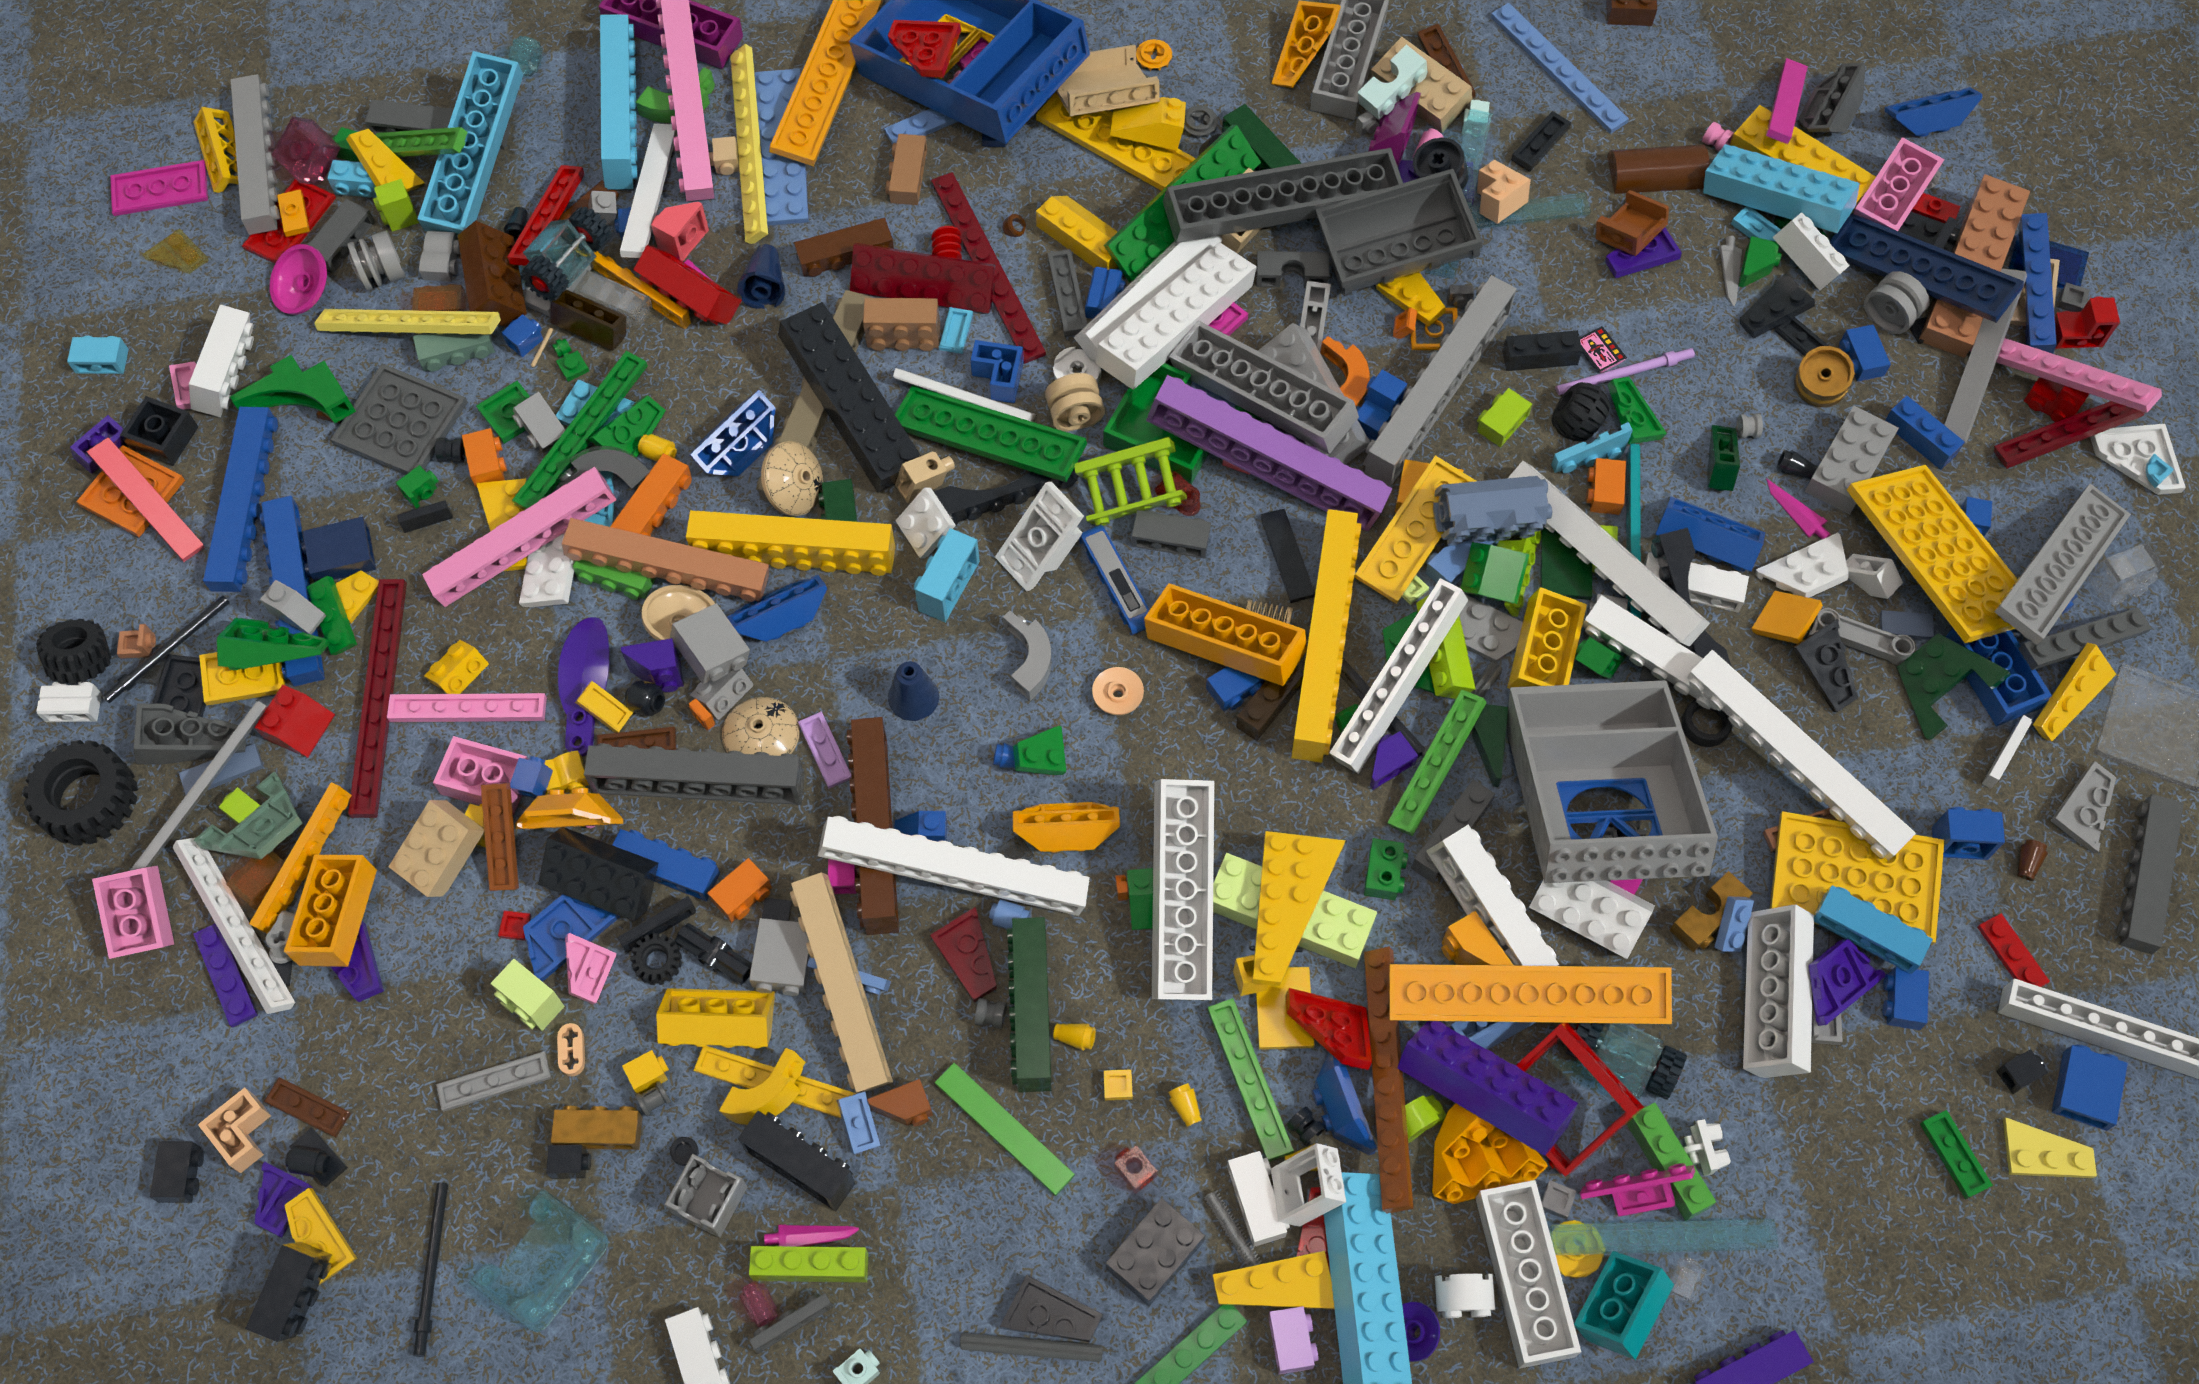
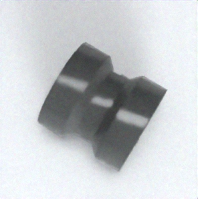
[975,998,1007,1029]

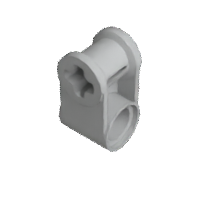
[266,911,295,964]

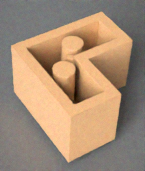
[1477,160,1531,224]
[198,1087,271,1173]

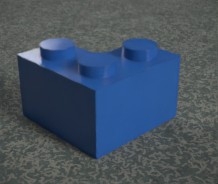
[970,340,1024,403]
[1356,369,1407,441]

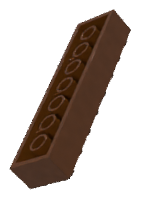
[847,717,899,935]

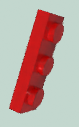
[1977,913,2050,987]

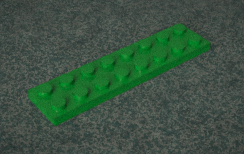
[1103,125,1261,283]
[895,385,1087,482]

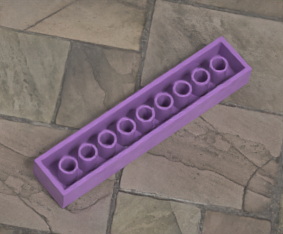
[1146,375,1392,531]

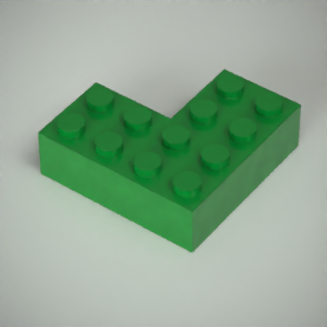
[1103,363,1209,484]

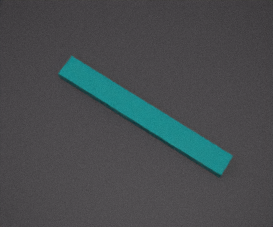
[1626,444,1641,619]

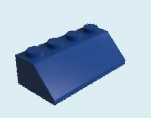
[1655,496,1766,572]

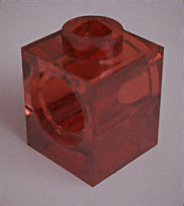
[1114,1145,1158,1194]

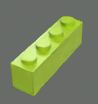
[1416,594,1476,699]
[749,1246,869,1282]

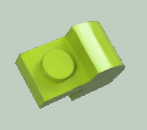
[1405,1094,1447,1143]

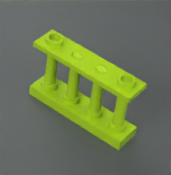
[1074,437,1187,526]

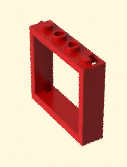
[1516,1023,1645,1177]

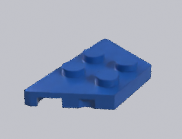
[523,894,620,982]

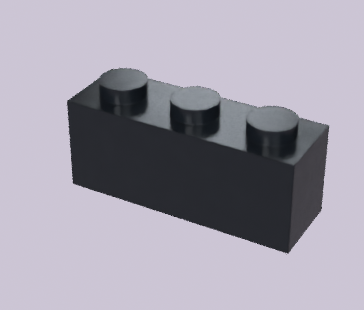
[1502,330,1582,371]

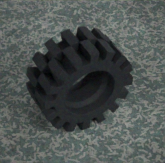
[630,933,682,985]

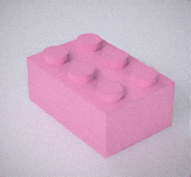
[433,736,528,815]
[92,866,174,959]

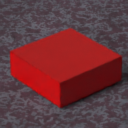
[498,911,531,941]

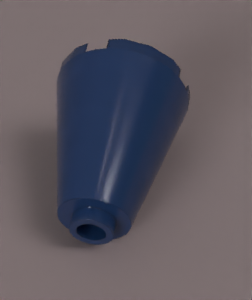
[737,244,785,309]
[888,661,939,721]

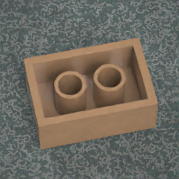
[863,298,940,351]

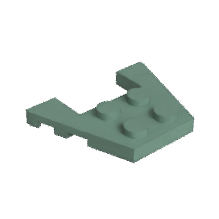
[194,772,303,859]

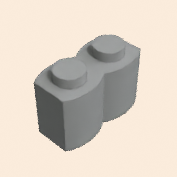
[419,231,460,282]

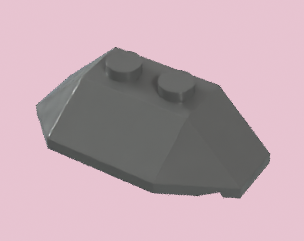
[1798,63,1865,133]

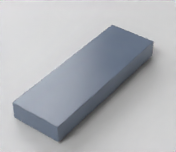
[179,743,264,795]

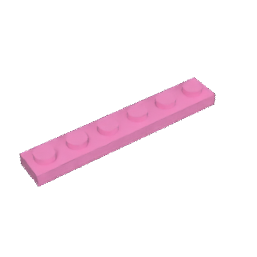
[387,693,547,722]

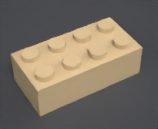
[1371,37,1473,133]

